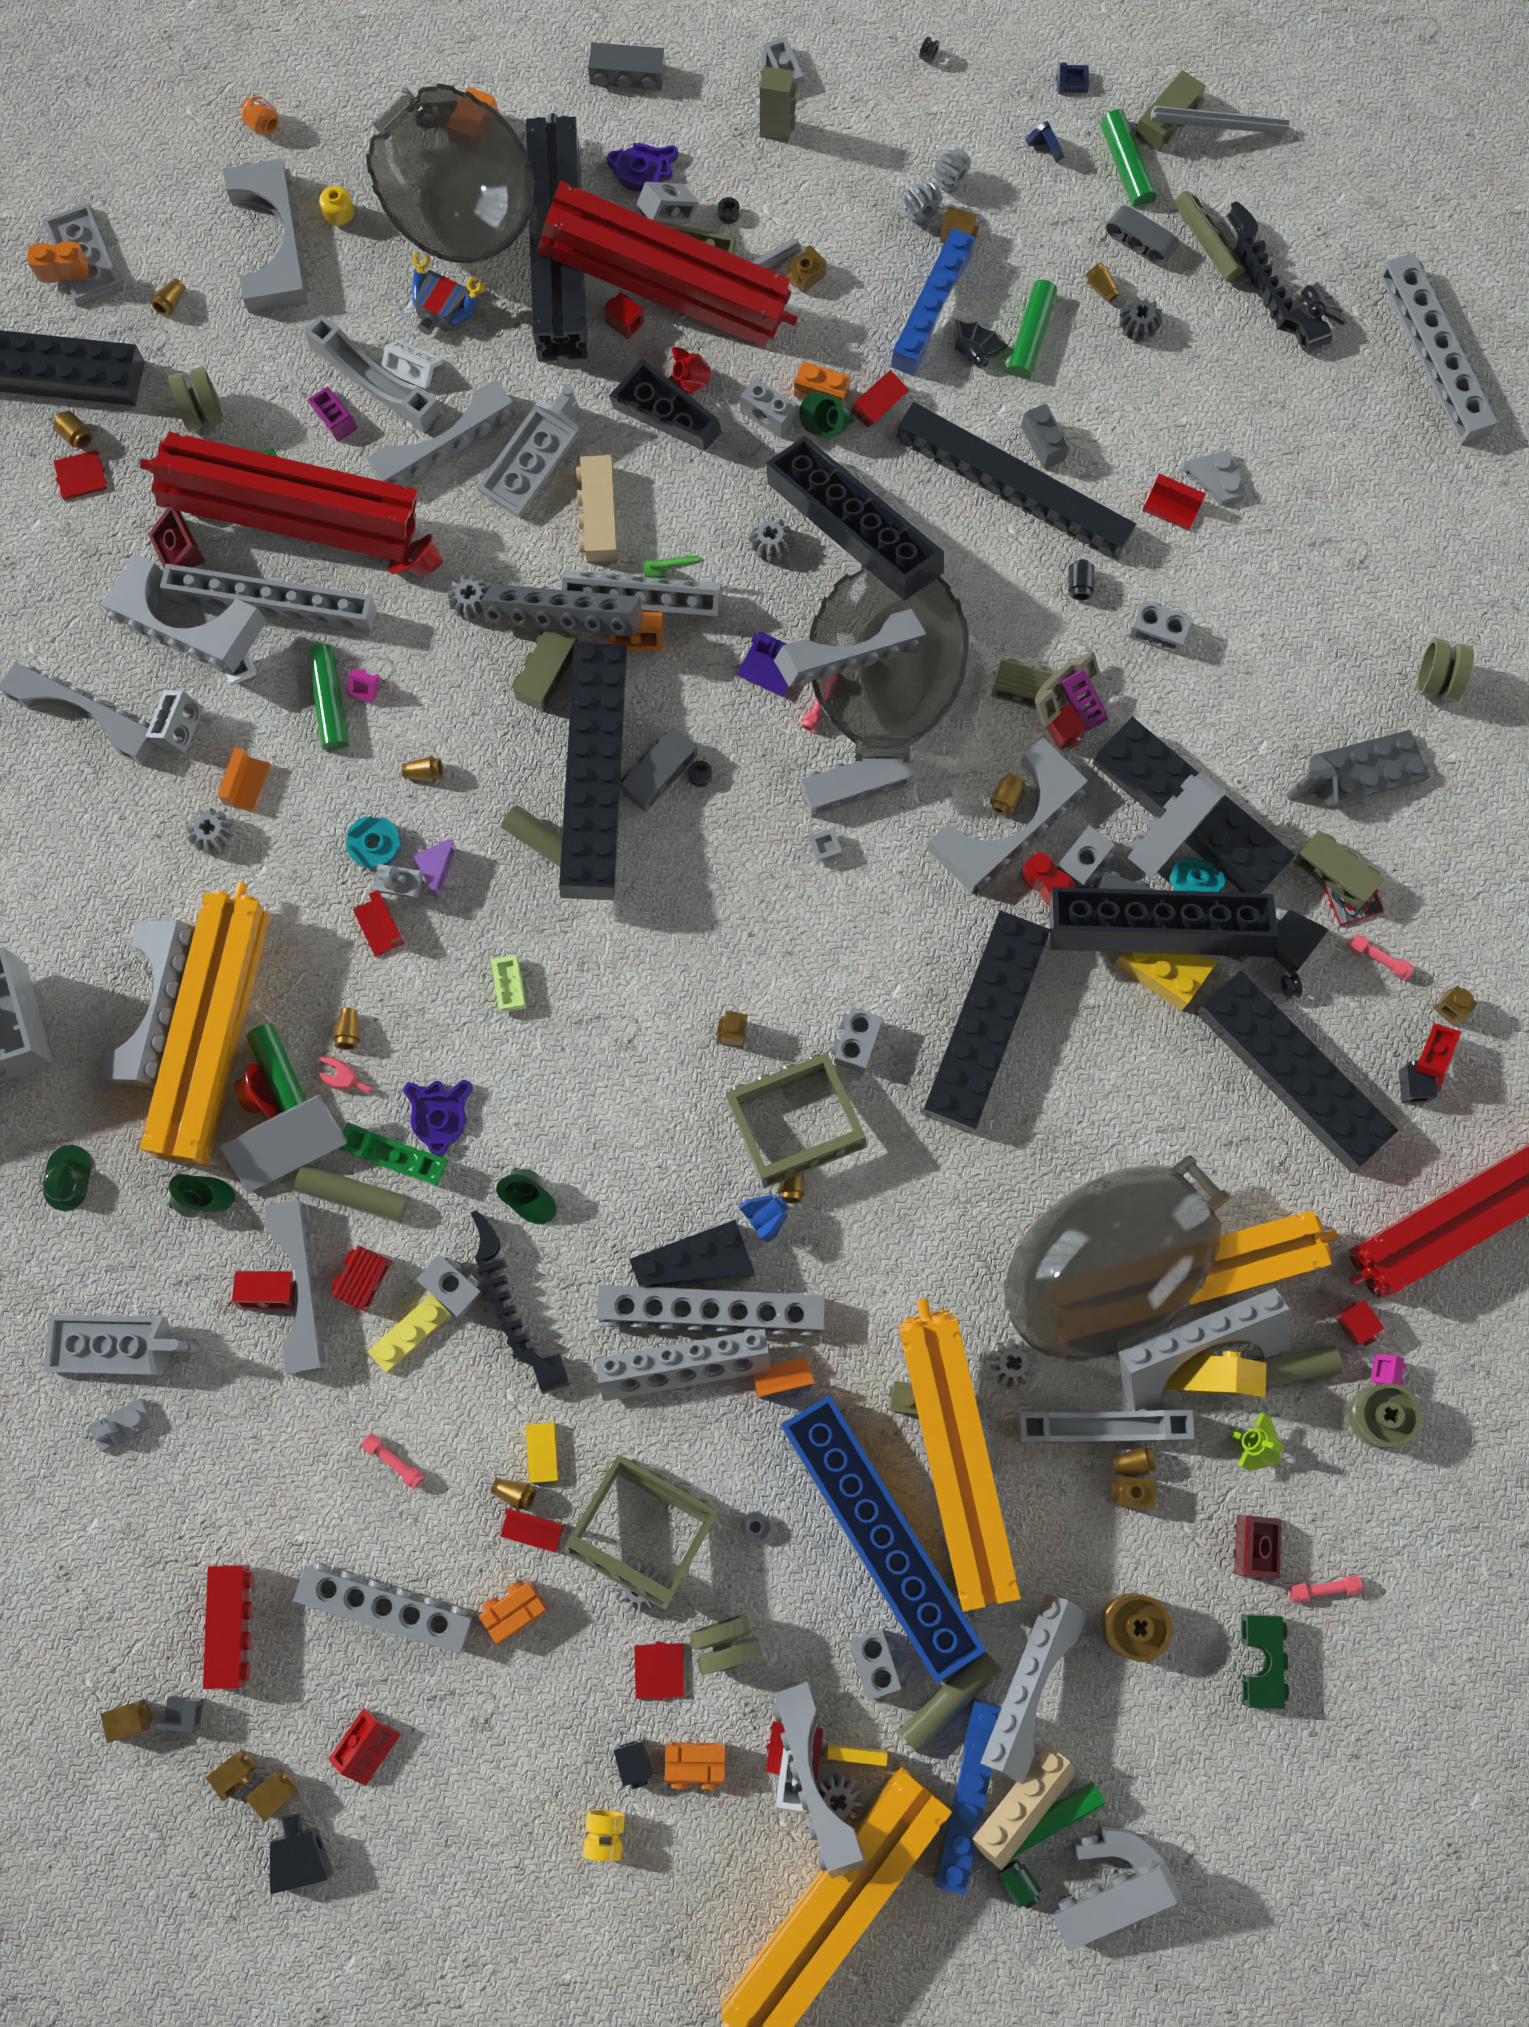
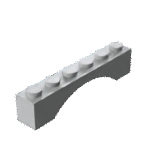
[304,314,441,434]
[367,379,515,487]
[774,609,927,687]
[0,662,155,766]
[265,1200,329,1375]
[1016,1410,1195,1443]
[980,1594,1088,1784]
[772,1682,866,1879]

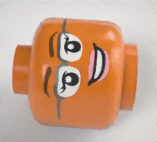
[241,96,279,135]

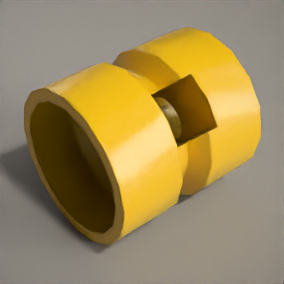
[583,1810,625,1861]

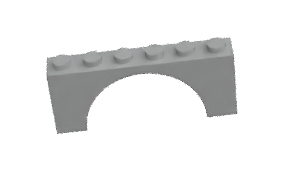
[223,159,311,313]
[101,554,267,673]
[927,737,1088,894]
[96,920,195,1087]
[1118,1288,1290,1411]

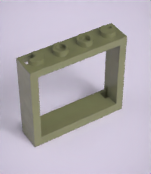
[725,1053,867,1189]
[564,1455,719,1610]

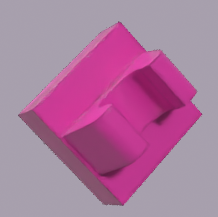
[348,669,380,703]
[1371,1354,1407,1385]

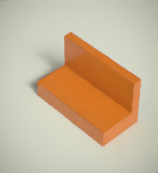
[217,747,271,813]
[753,1356,814,1398]

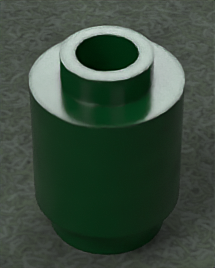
[999,1859,1042,1909]

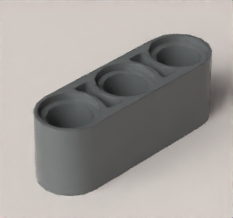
[1106,205,1179,266]

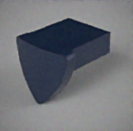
[1056,62,1089,94]
[1025,121,1065,162]

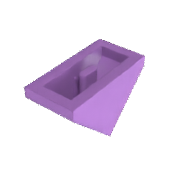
[414,839,457,898]

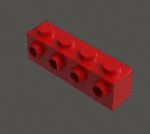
[203,1564,254,1689]

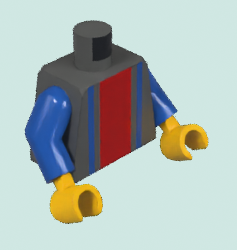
[412,252,486,335]

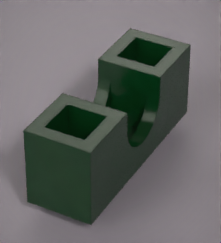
[1241,1614,1289,1709]

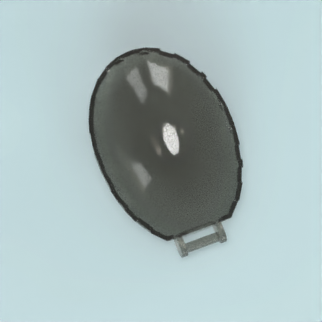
[366,83,534,263]
[809,565,969,763]
[1004,1155,1230,1362]

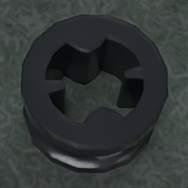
[919,36,940,63]
[718,197,740,224]
[688,760,712,787]
[1281,973,1302,999]

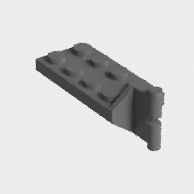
[1287,730,1430,807]

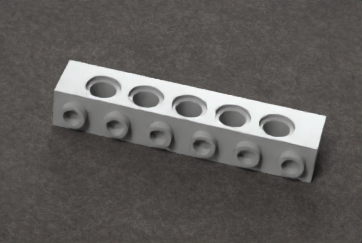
[562,570,721,616]
[596,1329,771,1402]
[293,1562,475,1654]

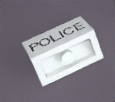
[381,340,444,389]

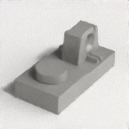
[88,1399,155,1452]

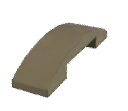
[1035,652,1101,727]

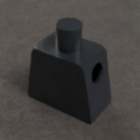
[1273,910,1329,975]
[270,1813,333,1894]

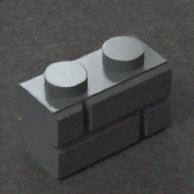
[1021,404,1070,469]

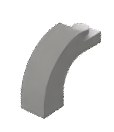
[1073,1826,1163,1873]

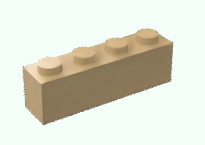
[576,455,618,563]
[972,1744,1075,1870]

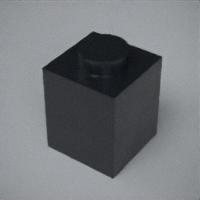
[1399,1060,1437,1102]
[613,1738,653,1789]

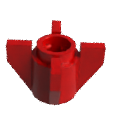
[668,346,712,395]

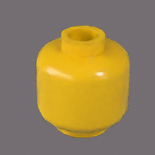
[319,186,355,226]

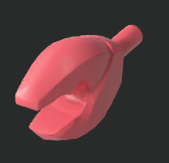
[319,1057,372,1094]

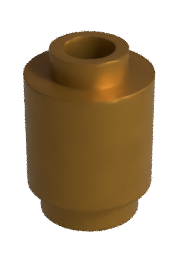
[53,411,92,449]
[989,774,1025,815]

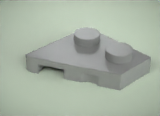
[759,37,804,96]
[1182,449,1247,505]

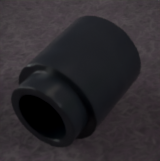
[1068,559,1095,600]

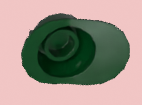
[799,392,855,438]
[42,1145,91,1211]
[496,1167,557,1224]
[169,1174,235,1218]

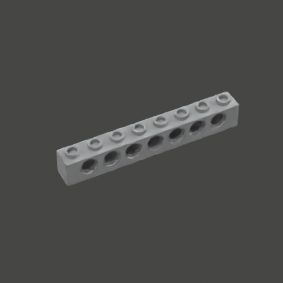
[1379,252,1498,445]
[160,564,377,633]
[597,1285,825,1337]

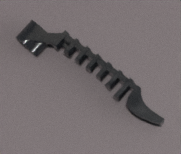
[1226,201,1332,352]
[470,1210,570,1394]

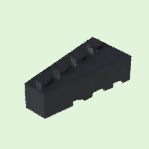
[609,358,722,451]
[629,1220,755,1287]

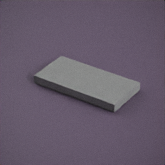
[42,203,124,306]
[219,1094,347,1193]

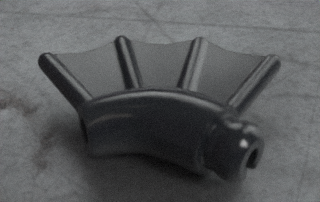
[1301,282,1346,325]
[954,319,1008,369]

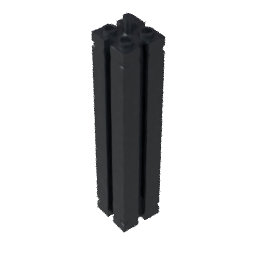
[526,113,588,361]

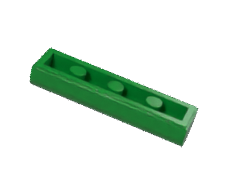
[1100,109,1157,207]
[1006,280,1058,380]
[307,644,349,751]
[246,1023,307,1114]
[1011,1782,1105,1859]

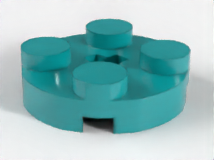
[346,816,402,871]
[1170,857,1225,892]

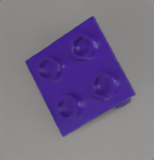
[736,631,789,697]

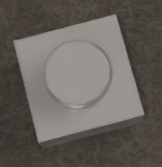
[808,828,842,863]

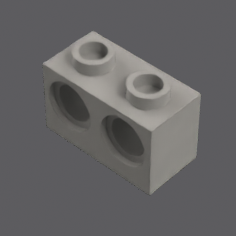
[1129,600,1193,655]
[145,690,204,754]
[831,1007,883,1074]
[848,1629,904,1701]

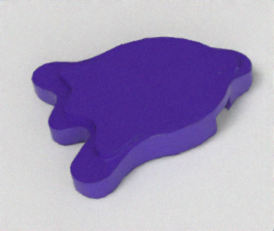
[607,143,679,191]
[403,1080,473,1156]

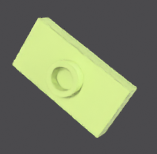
[491,955,527,1013]

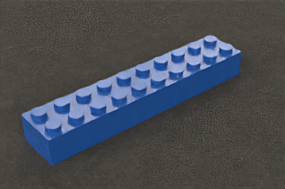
[780,1394,986,1683]

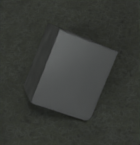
[157,1696,204,1733]

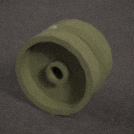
[168,366,224,433]
[1416,638,1474,703]
[1348,1383,1422,1448]
[689,1613,762,1675]

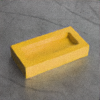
[526,1422,559,1483]
[826,1743,888,1766]

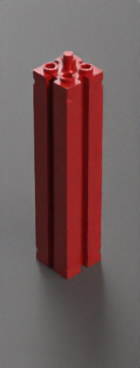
[537,181,798,347]
[140,431,418,563]
[1348,1143,1529,1298]

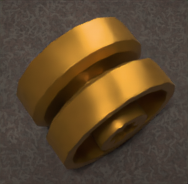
[1101,1593,1173,1662]

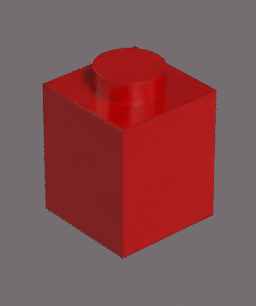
[604,292,645,340]
[1046,703,1087,750]
[1334,1300,1385,1347]

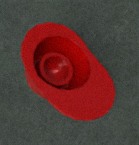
[388,534,443,577]
[234,1063,280,1119]

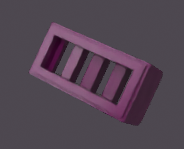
[307,386,358,441]
[1061,669,1109,731]

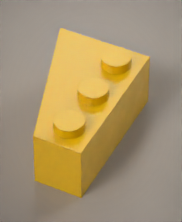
[1114,952,1218,1011]
[1163,1351,1267,1398]

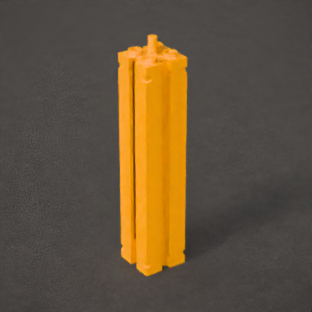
[140,882,270,1167]
[1045,1210,1338,1343]
[898,1298,1021,1612]
[721,1764,952,2027]

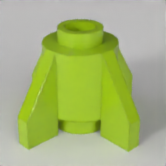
[1229,1413,1284,1471]

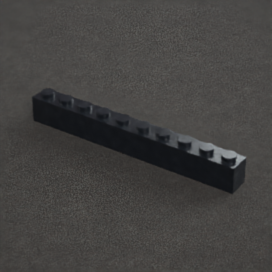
[896,402,1136,559]

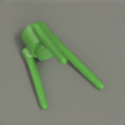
[644,555,701,578]

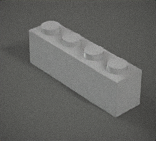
[801,747,913,817]
[1128,772,1227,878]
[1052,1860,1182,1951]

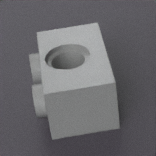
[636,182,699,224]
[740,378,797,438]
[1057,826,1115,888]
[416,1254,484,1319]

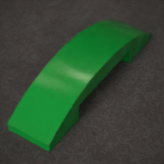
[338,1122,448,1186]

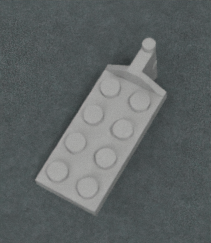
[477,384,581,518]
[43,1315,201,1375]

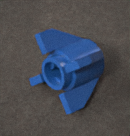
[738,1193,789,1243]

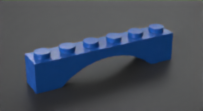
[891,228,975,376]
[933,1699,1002,1895]

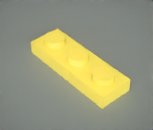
[367,1294,451,1373]

